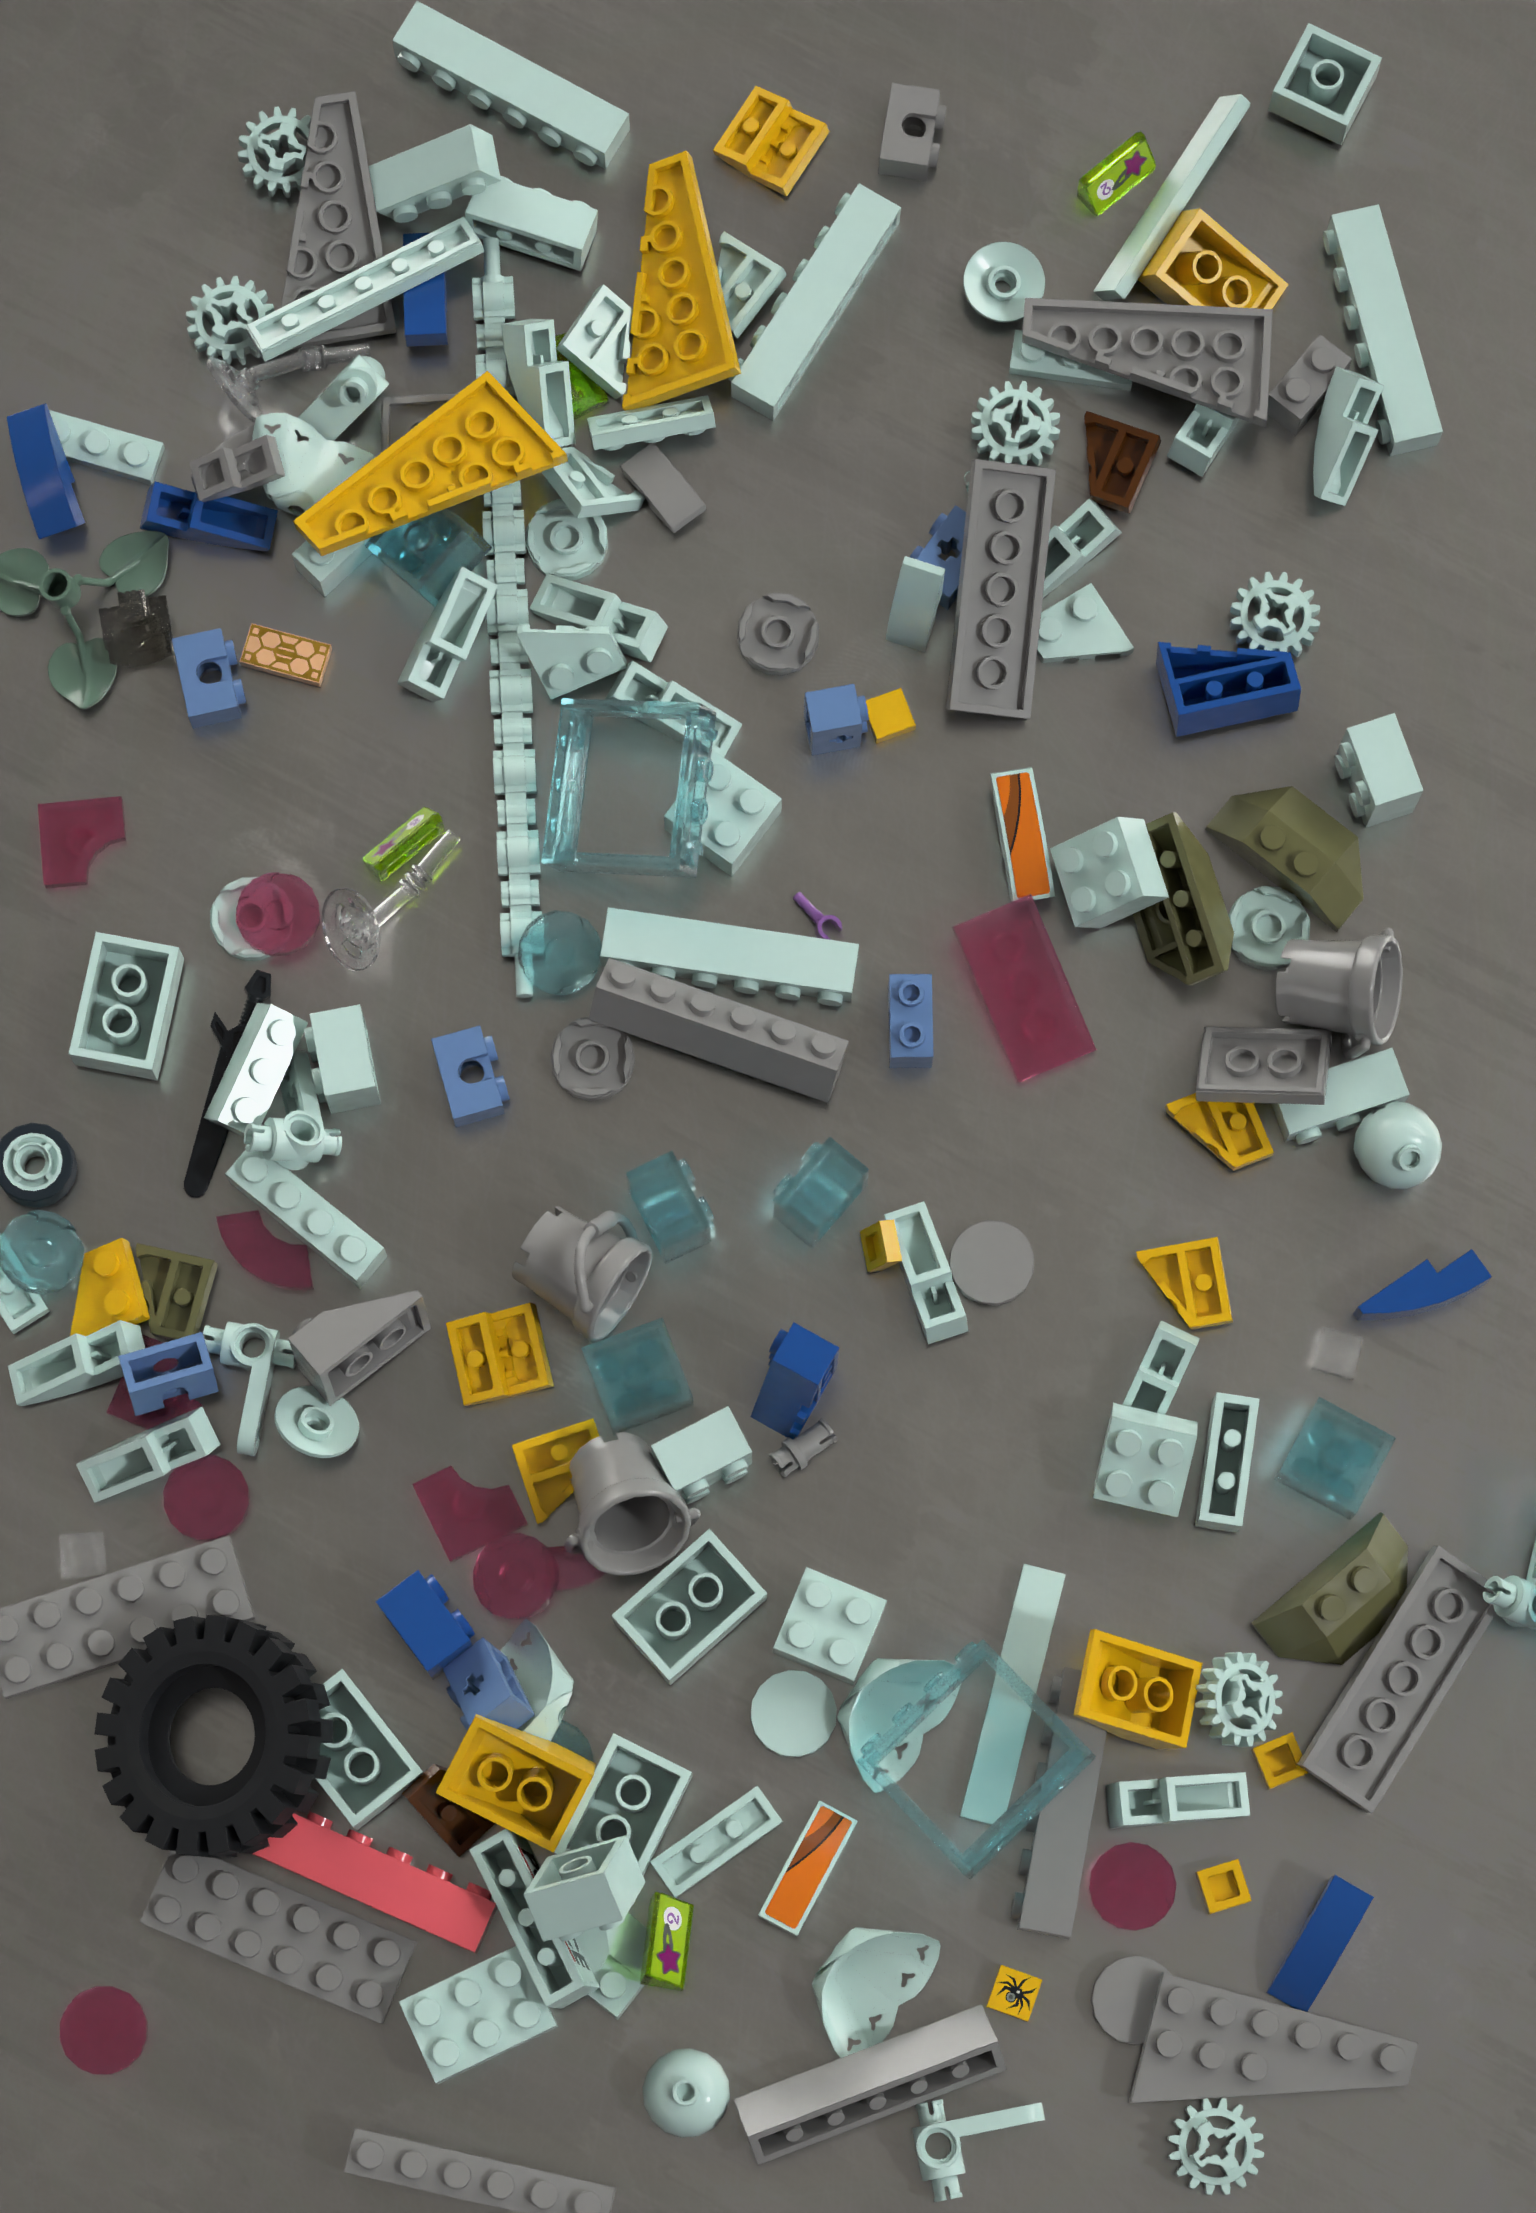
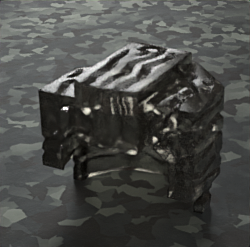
[99,589,173,667]

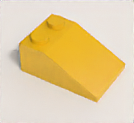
[1138,208,1289,309]
[1073,1629,1203,1749]
[436,1714,596,1853]

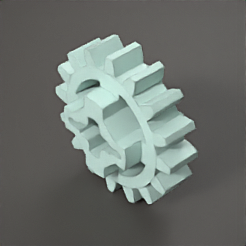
[238,106,311,198]
[186,276,275,367]
[971,381,1060,466]
[1229,571,1320,657]
[1195,1652,1283,1747]
[1167,2098,1264,2195]

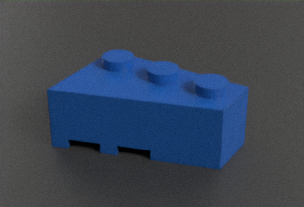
[1156,642,1301,737]
[750,1322,839,1440]

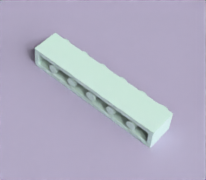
[392,1,630,169]
[728,183,901,421]
[1323,204,1443,456]
[600,907,859,1006]

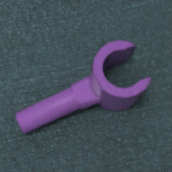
[793,892,842,940]

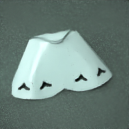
[252,413,375,516]
[500,1618,574,1741]
[837,1658,963,1793]
[812,1927,941,2058]

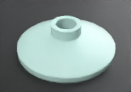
[963,242,1045,323]
[274,1386,359,1458]

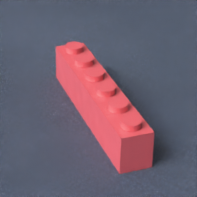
[252,1811,498,1954]

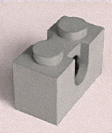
[878,82,946,181]

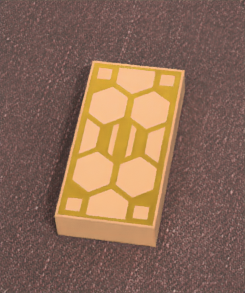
[239,623,332,687]

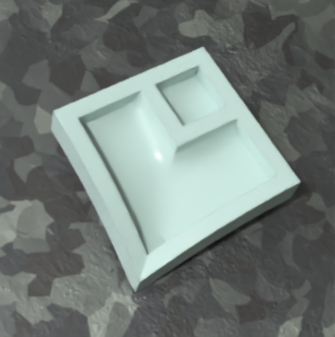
[576,1913,655,2020]

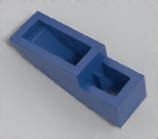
[403,233,448,347]
[7,403,85,539]
[140,481,278,551]
[1353,1249,1492,1321]
[1266,1875,1374,2012]

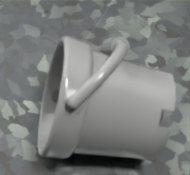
[1276,928,1403,1059]
[512,1206,653,1343]
[564,1432,700,1576]

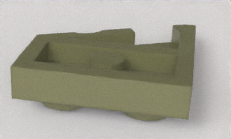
[135,1243,218,1340]

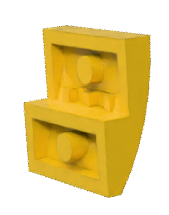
[713,86,830,196]
[446,1302,554,1406]

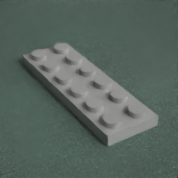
[946,459,1056,720]
[0,1535,255,1699]
[1297,1546,1496,1813]
[139,1850,417,2024]

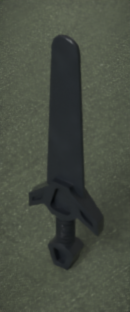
[184,970,271,1197]

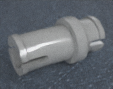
[769,1418,838,1477]

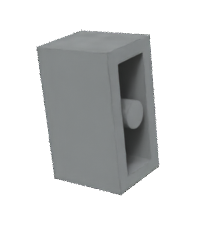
[1267,334,1352,436]

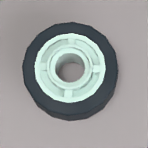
[0,1123,77,1208]

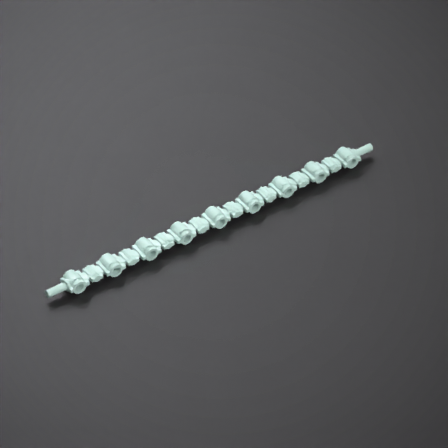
[472,237,544,998]

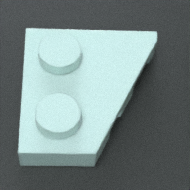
[717,231,787,339]
[556,284,633,400]
[542,447,645,519]
[1037,583,1134,663]
[517,625,627,700]

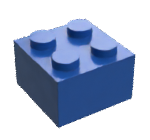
[376,1570,475,1680]

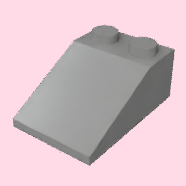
[288,1290,431,1406]

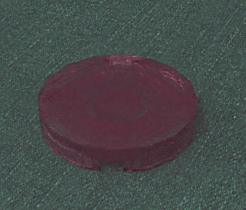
[236,872,320,956]
[163,1455,250,1541]
[473,1533,559,1621]
[1088,1842,1177,1931]
[60,1986,148,2075]

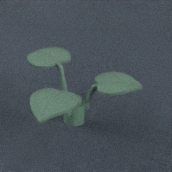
[0,531,169,709]

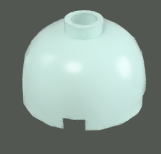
[1353,1102,1442,1189]
[642,2048,730,2138]

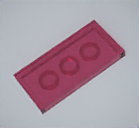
[952,894,1096,1083]

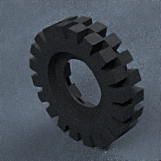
[94,1615,333,1858]

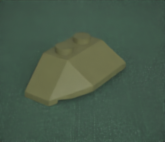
[1205,786,1364,932]
[1133,812,1234,986]
[1251,1512,1408,1665]

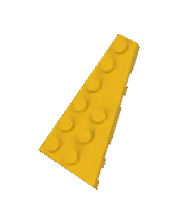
[622,151,741,411]
[293,371,568,556]

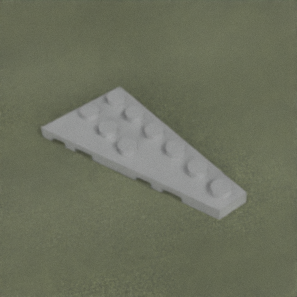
[281,91,396,349]
[1022,298,1273,428]
[1129,1973,1418,2103]

